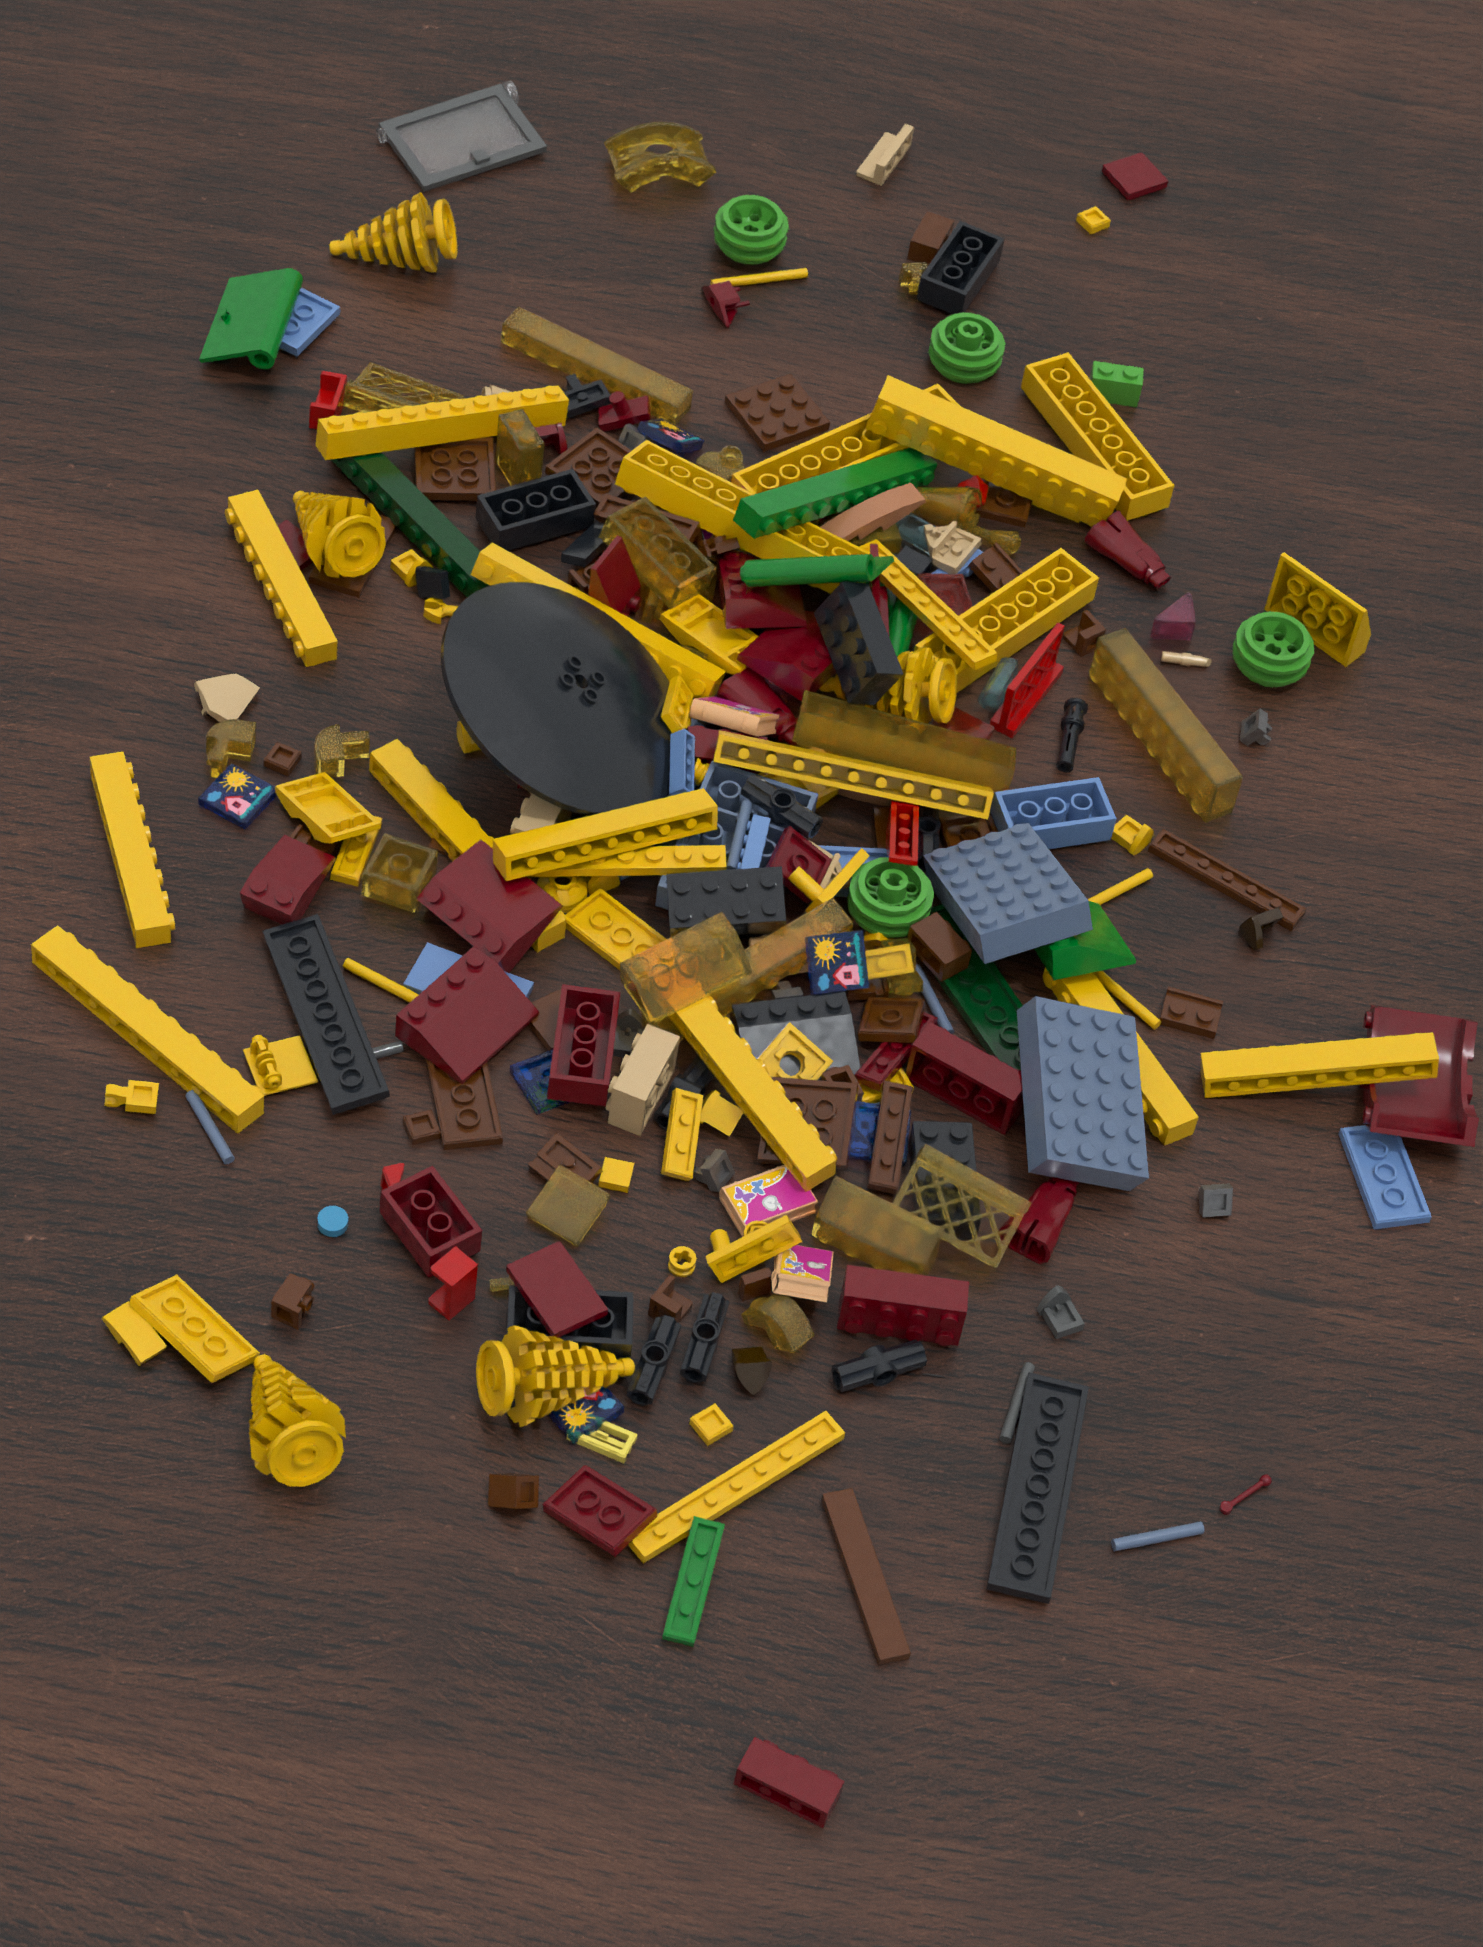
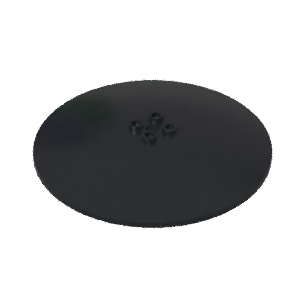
[441,582,686,816]

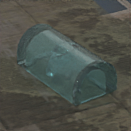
[893,513,936,554]
[978,658,1018,713]

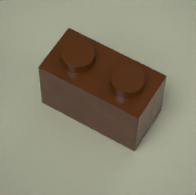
[907,211,954,266]
[906,912,972,982]

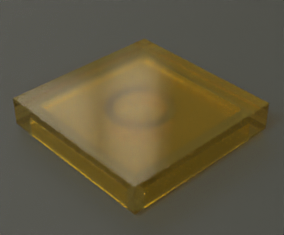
[526,1165,611,1246]

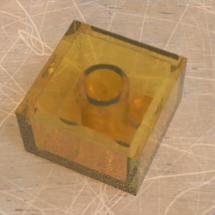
[362,833,438,913]

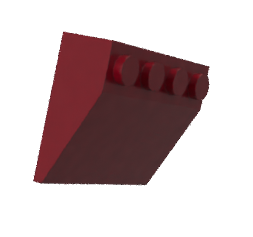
[717,550,807,629]
[737,610,836,703]
[416,840,563,973]
[395,946,539,1084]

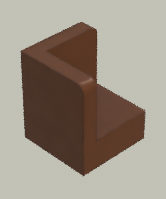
[1063,610,1106,657]
[648,1274,693,1323]
[488,1473,539,1509]

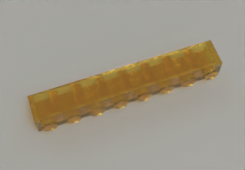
[501,306,693,426]
[641,898,853,1043]

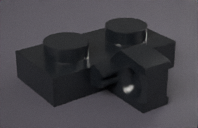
[564,373,611,419]

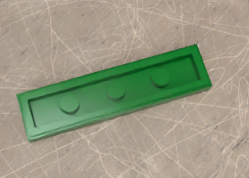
[662,1516,725,1647]

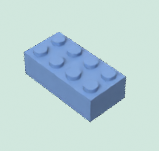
[990,777,1116,849]

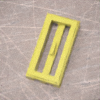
[567,1412,638,1464]

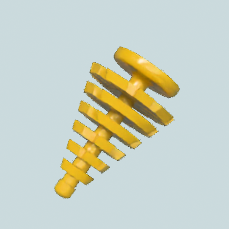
[329,192,458,273]
[293,491,386,578]
[819,646,957,733]
[476,1325,635,1427]
[249,1354,346,1487]

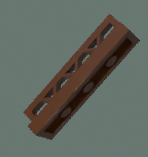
[594,494,704,549]

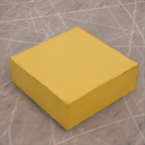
[1076,206,1111,234]
[598,1157,634,1193]
[689,1403,734,1446]

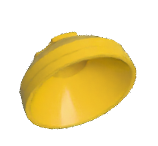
[537,876,588,913]

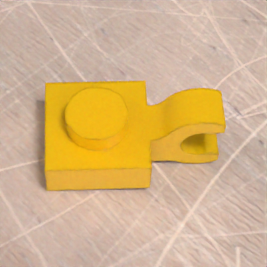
[104,1080,159,1114]

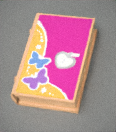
[690,696,779,737]
[719,1165,818,1237]
[771,1245,834,1302]

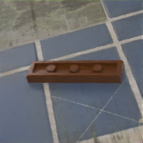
[867,1080,913,1194]

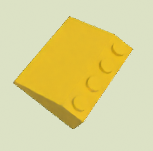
[1264,552,1371,667]

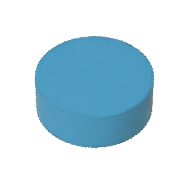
[317,1206,348,1237]

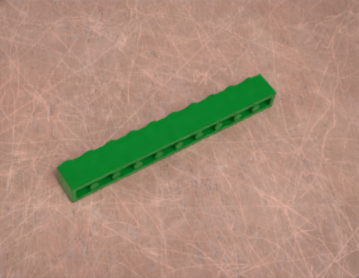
[733,448,938,539]

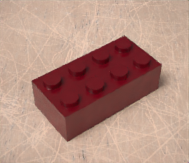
[547,984,621,1107]
[906,1022,1024,1136]
[837,1265,969,1346]

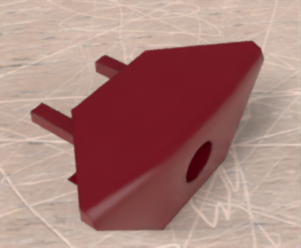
[701,281,750,328]

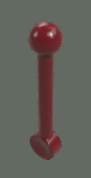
[1219,1474,1272,1515]

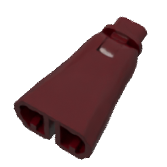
[1084,510,1171,589]
[717,667,807,746]
[997,1177,1079,1264]

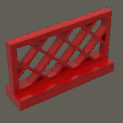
[989,623,1065,739]

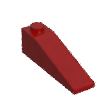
[886,801,919,866]

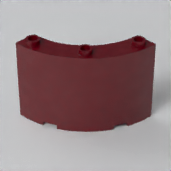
[1358,1005,1479,1147]

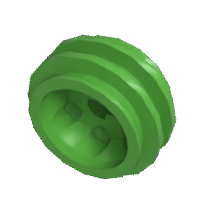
[713,195,789,264]
[928,313,1005,384]
[1232,611,1314,688]
[847,857,934,939]

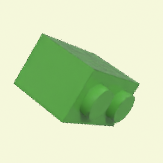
[1090,361,1143,407]

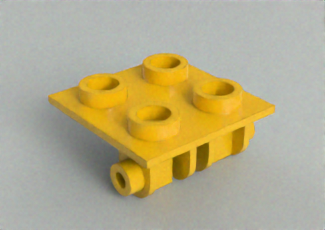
[243,1035,318,1096]

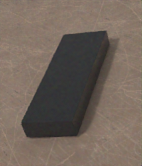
[561,521,620,567]

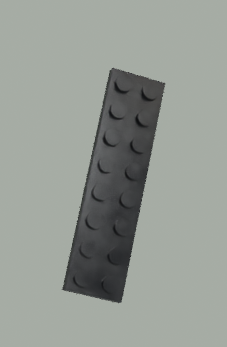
[262,914,390,1115]
[986,1372,1089,1604]

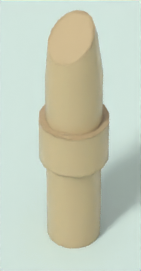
[1160,651,1212,667]

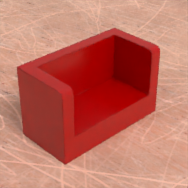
[309,371,347,429]
[428,1246,478,1321]

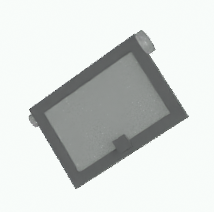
[376,81,547,192]

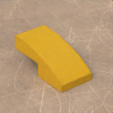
[102,1301,167,1366]

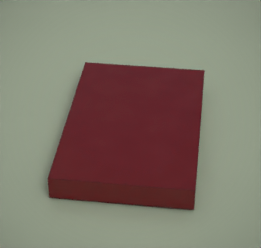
[506,1241,608,1338]
[542,1465,658,1557]

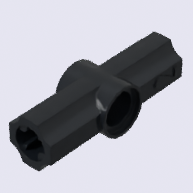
[741,774,823,839]
[917,805,941,872]
[653,1054,715,1131]
[680,1292,730,1384]
[626,1315,681,1406]
[831,1339,927,1392]

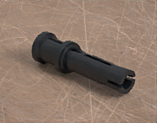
[1056,698,1088,773]

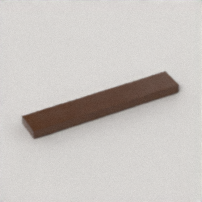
[1148,829,1307,932]
[821,1488,911,1665]

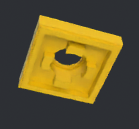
[757,1022,833,1080]

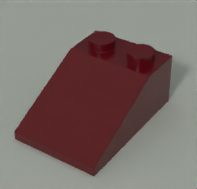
[588,535,642,617]
[240,835,336,925]

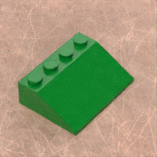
[1034,901,1136,980]

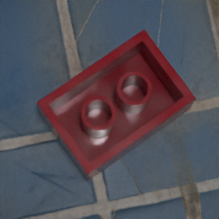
[379,1165,482,1278]

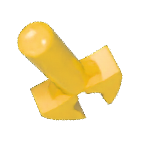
[423,598,459,624]

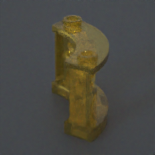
[604,122,716,193]

